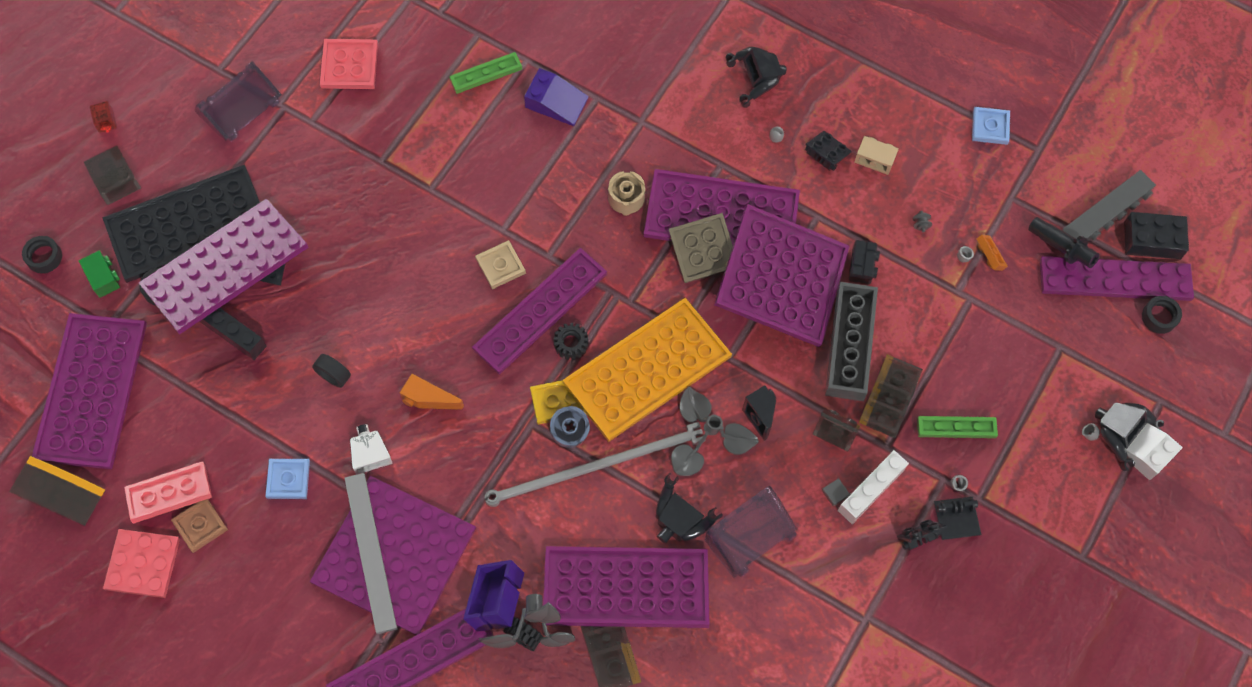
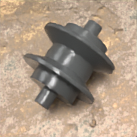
[913,211,932,232]

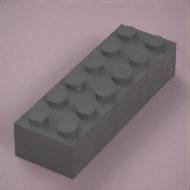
[825,282,878,401]

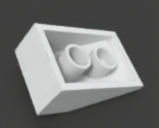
[1125,423,1183,480]

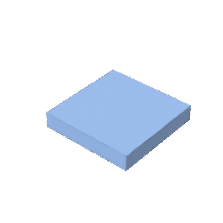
[972,107,1010,145]
[265,459,310,499]

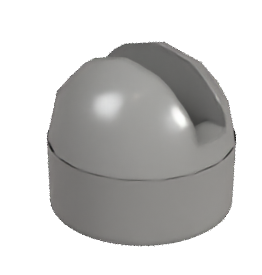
[769,126,784,142]
[957,246,974,263]
[1082,423,1100,441]
[951,475,968,491]

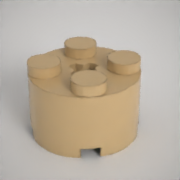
[608,171,645,216]

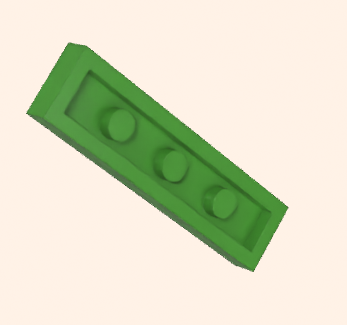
[449,52,522,94]
[917,416,998,438]

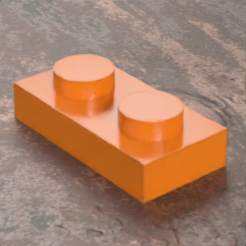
[976,235,1008,271]

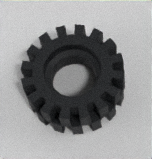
[554,323,588,360]
[503,617,543,651]

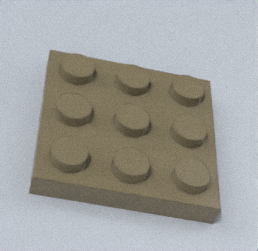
[669,213,733,283]

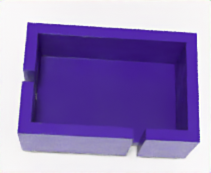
[463,560,524,632]

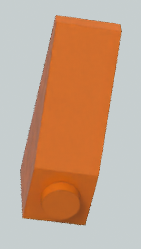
[400,374,464,410]

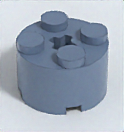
[550,406,590,448]

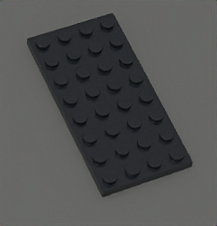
[102,164,260,283]

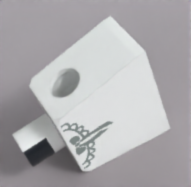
[350,424,393,475]

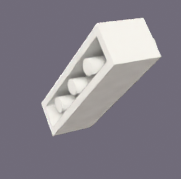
[838,450,909,524]

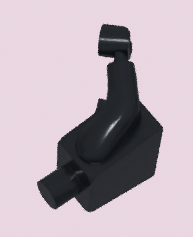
[725,47,787,108]
[1095,403,1164,471]
[656,473,723,544]

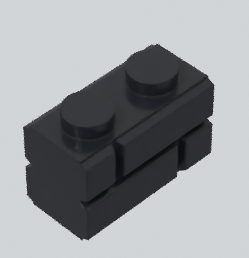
[848,240,880,284]

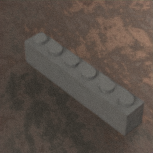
[1062,170,1156,241]

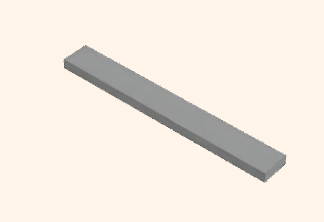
[344,473,397,634]

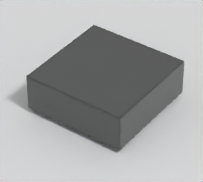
[822,478,850,506]

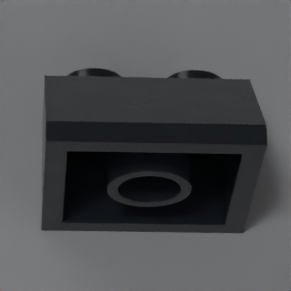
[742,385,776,441]

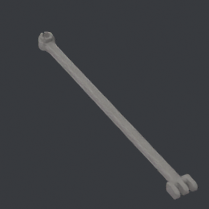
[485,422,706,507]

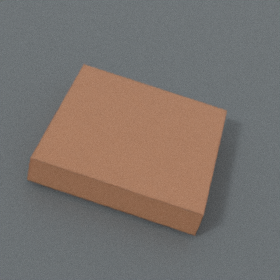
[171,499,228,553]

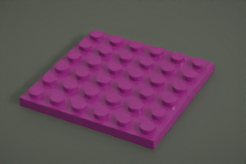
[714,204,850,347]
[310,476,476,635]

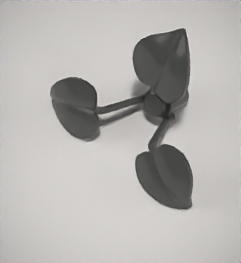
[671,387,759,476]
[479,594,575,648]

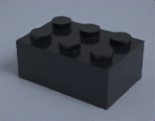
[1124,212,1189,260]

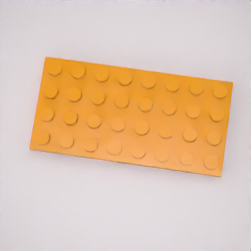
[562,298,732,442]

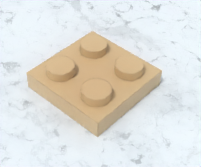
[475,240,526,289]

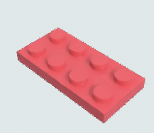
[125,461,212,524]

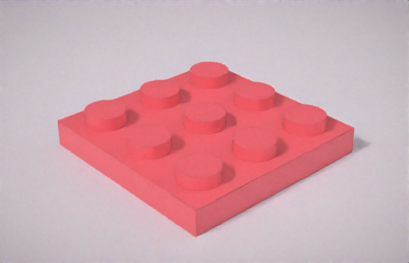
[320,39,378,89]
[103,529,180,598]

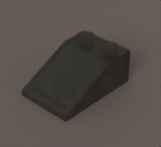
[84,146,141,205]
[813,409,861,452]

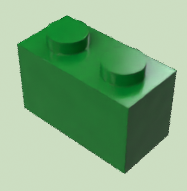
[79,250,121,298]

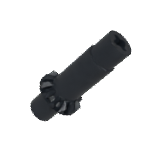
[1028,217,1100,268]

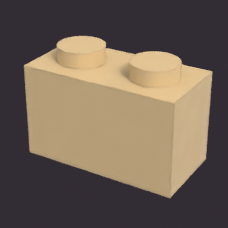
[854,136,899,175]

